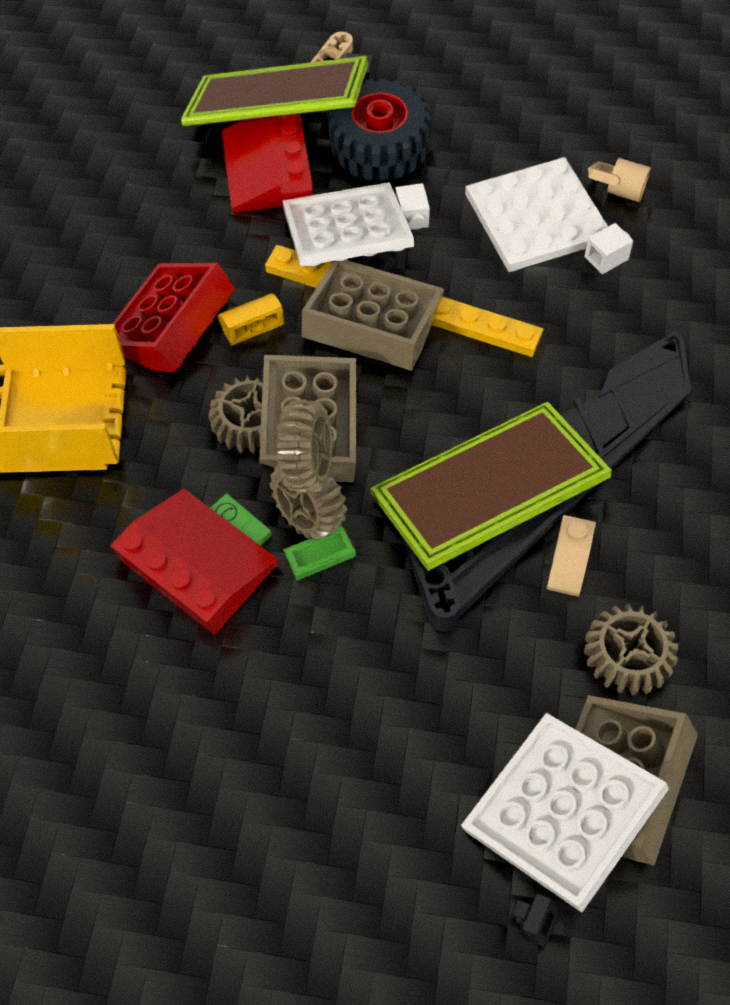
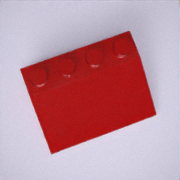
[222,113,313,213]
[112,263,235,372]
[110,489,279,635]

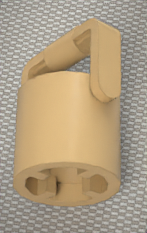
[588,158,651,202]

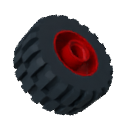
[329,79,431,181]

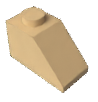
[547,515,596,597]

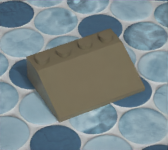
[302,260,444,371]
[259,355,356,482]
[575,695,698,866]

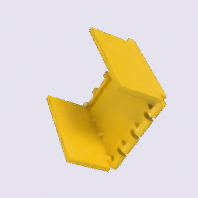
[0,324,126,473]

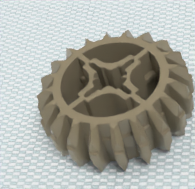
[209,375,263,454]
[275,400,334,493]
[269,466,347,540]
[584,603,678,696]

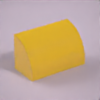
[217,293,284,346]

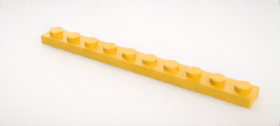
[265,245,543,357]

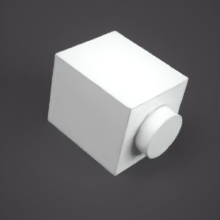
[396,183,430,230]
[584,223,633,274]

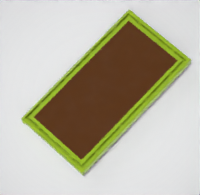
[181,56,369,126]
[370,402,612,571]

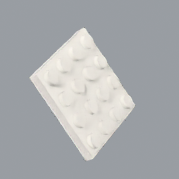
[465,157,608,272]
[282,182,414,266]
[461,713,669,912]

